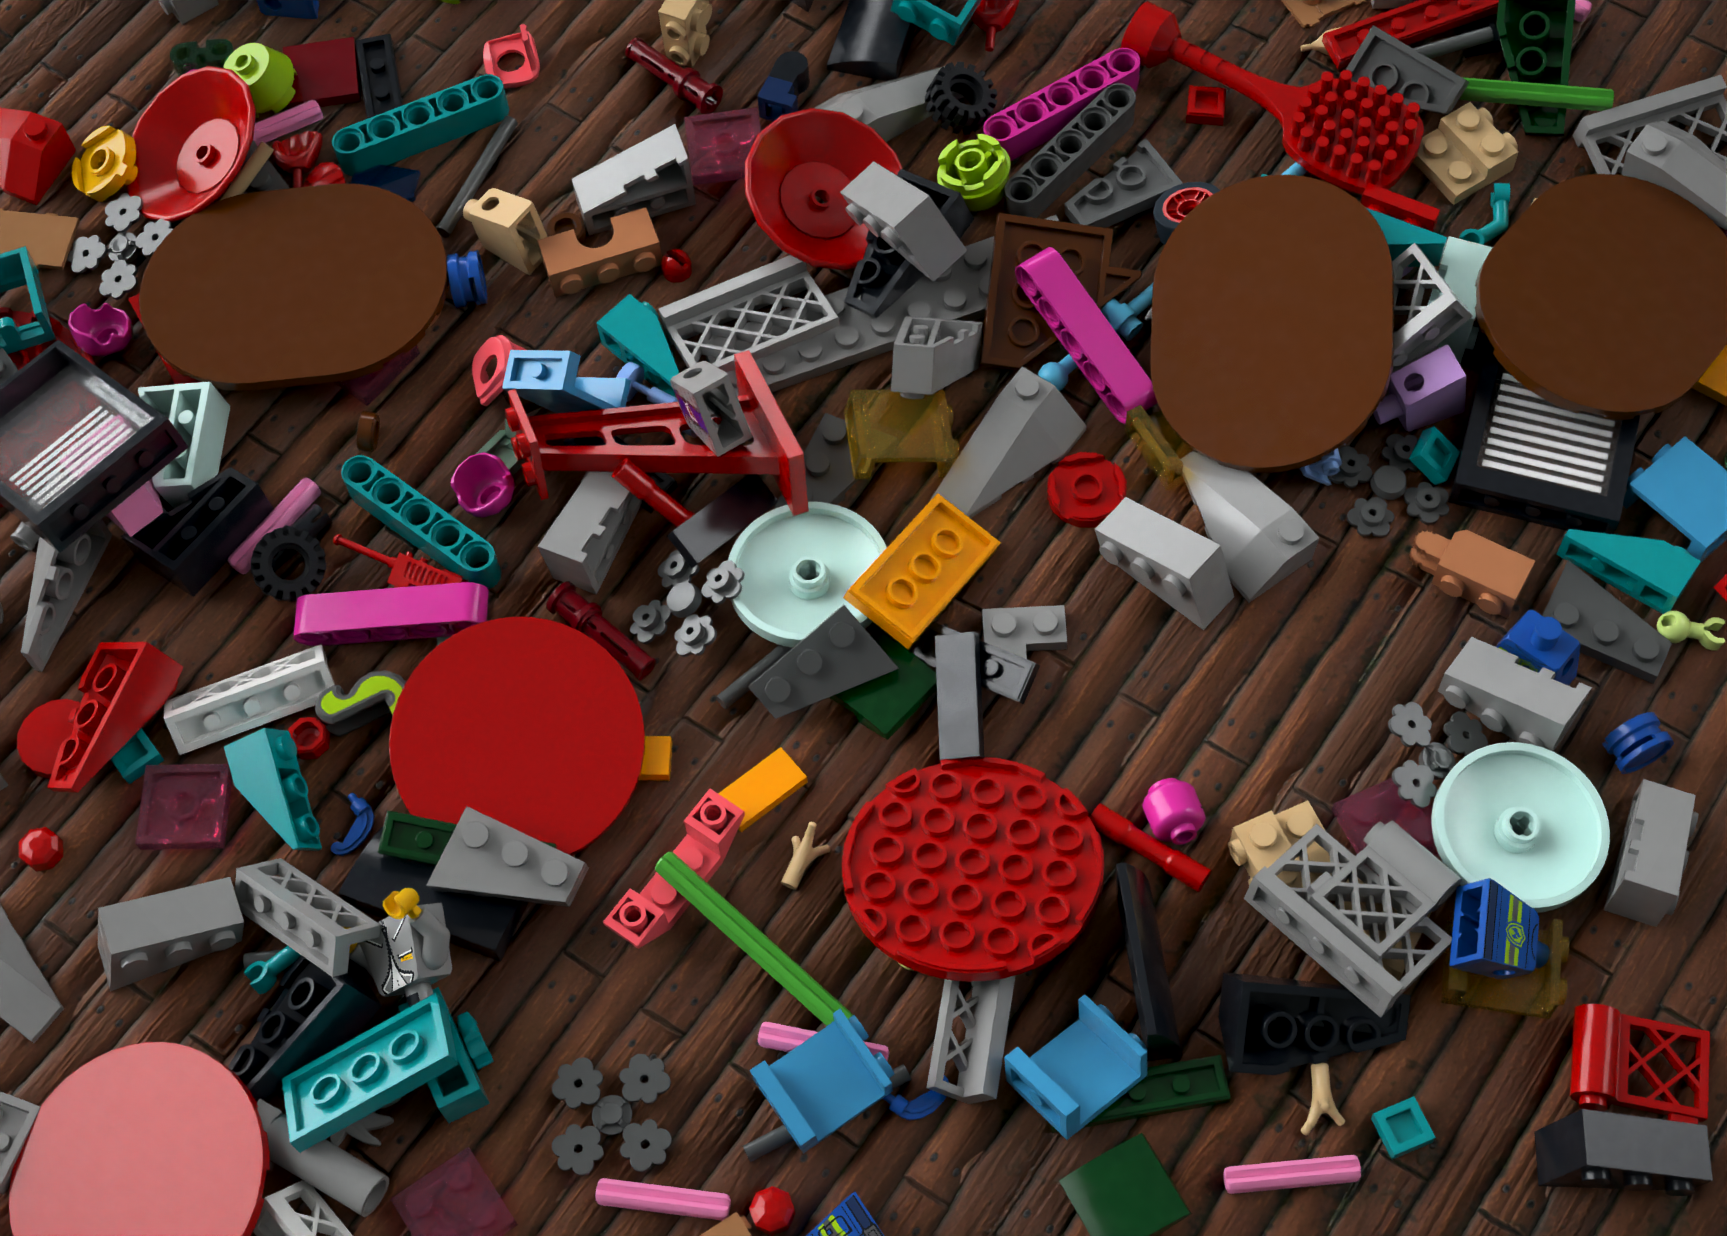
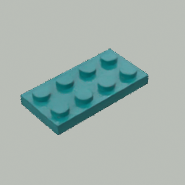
[282,992,458,1153]

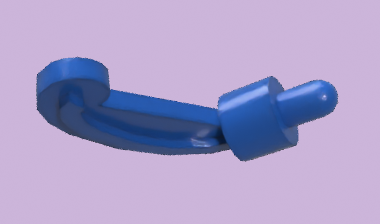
[331,793,375,856]
[883,1075,949,1121]

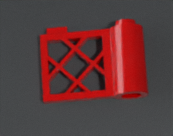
[1570,1004,1710,1124]

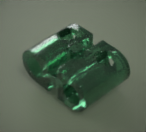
[170,39,235,77]

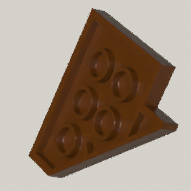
[979,213,1142,372]

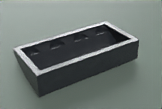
[827,0,916,81]
[338,827,529,962]
[1116,863,1182,1062]

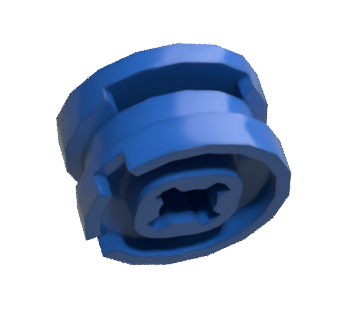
[447,250,487,308]
[1602,712,1674,774]

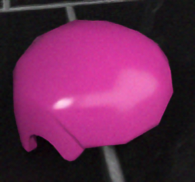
[68,303,133,356]
[451,452,515,518]

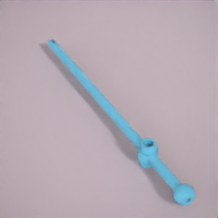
[1038,162,1308,391]

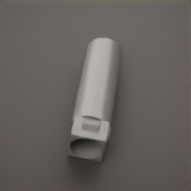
[257,1099,389,1217]

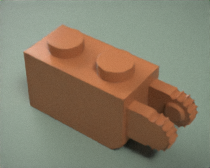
[1409,530,1535,619]

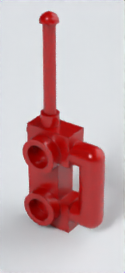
[333,534,468,588]

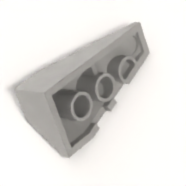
[814,66,964,142]
[1622,120,1727,230]
[930,367,1087,519]
[1178,450,1319,603]
[21,519,112,672]
[0,904,64,1043]

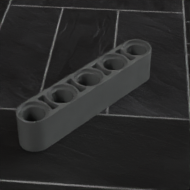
[1004,83,1136,218]

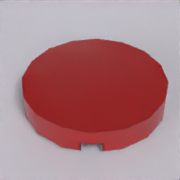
[1047,452,1127,528]
[17,699,81,779]

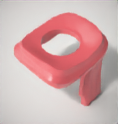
[483,24,540,89]
[472,335,526,406]

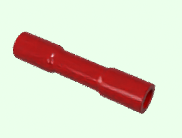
[611,458,695,528]
[1090,803,1212,892]

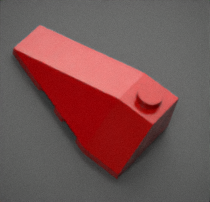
[0,108,76,205]
[47,642,184,793]

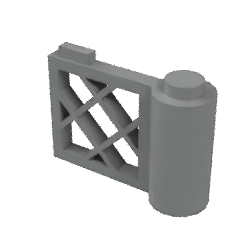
[1307,820,1462,962]

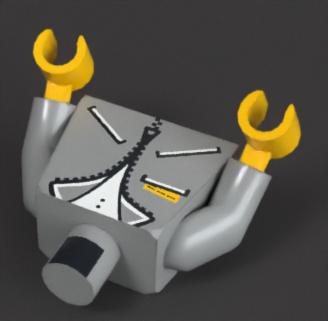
[342,888,452,1007]

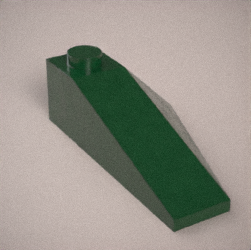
[1496,0,1576,136]

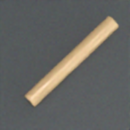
[219,141,274,201]

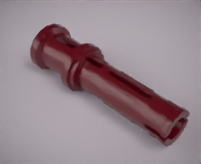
[625,37,723,115]
[546,581,656,680]

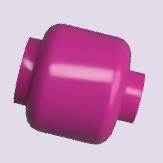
[1142,778,1206,845]

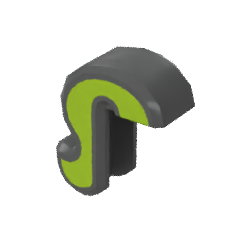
[315,670,406,737]

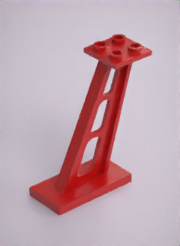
[505,350,809,516]

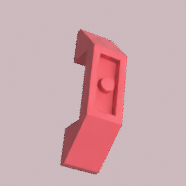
[603,789,745,949]

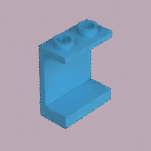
[502,350,631,413]
[1623,436,1727,563]
[1004,995,1148,1140]
[750,1009,895,1154]

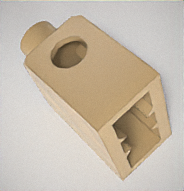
[463,188,548,275]

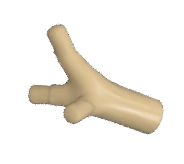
[781,822,830,890]
[1300,1063,1345,1136]

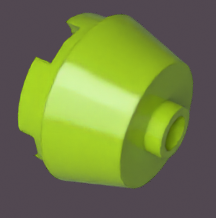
[223,43,297,118]
[937,134,1011,211]

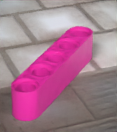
[984,48,1140,161]
[1015,247,1158,424]
[293,582,489,646]

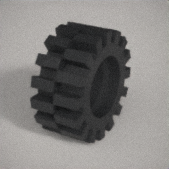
[925,62,997,135]
[251,527,327,602]

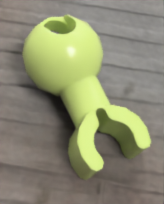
[1656,611,1725,650]

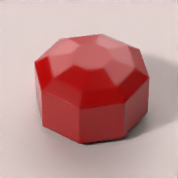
[288,717,330,760]
[19,827,64,872]
[749,1186,796,1236]

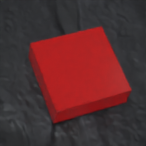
[1186,85,1226,126]

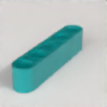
[332,74,510,176]
[341,455,502,589]

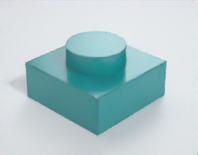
[1409,426,1460,485]
[111,728,164,784]
[1371,1096,1436,1160]

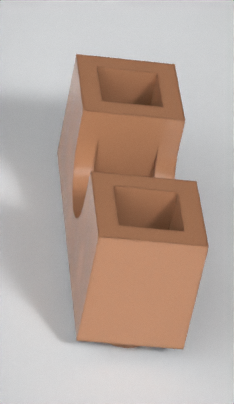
[537,207,662,297]

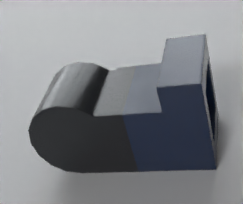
[757,51,810,121]

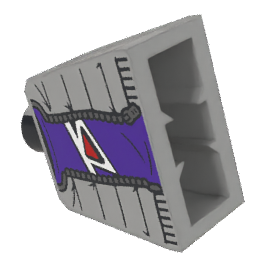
[670,361,753,457]

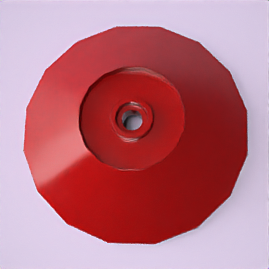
[126,66,256,223]
[745,108,903,270]

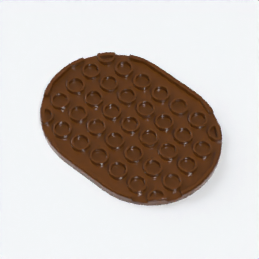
[1475,174,1727,420]
[1150,175,1394,473]
[139,183,449,391]

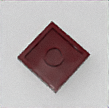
[283,37,361,109]

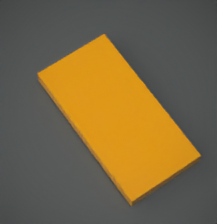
[843,493,1001,650]

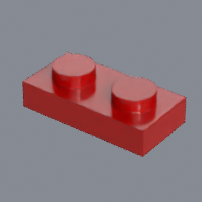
[1361,183,1441,232]

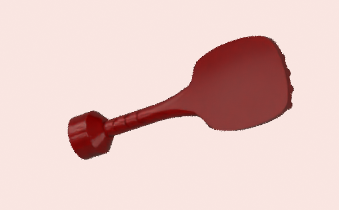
[1121,1,1424,194]

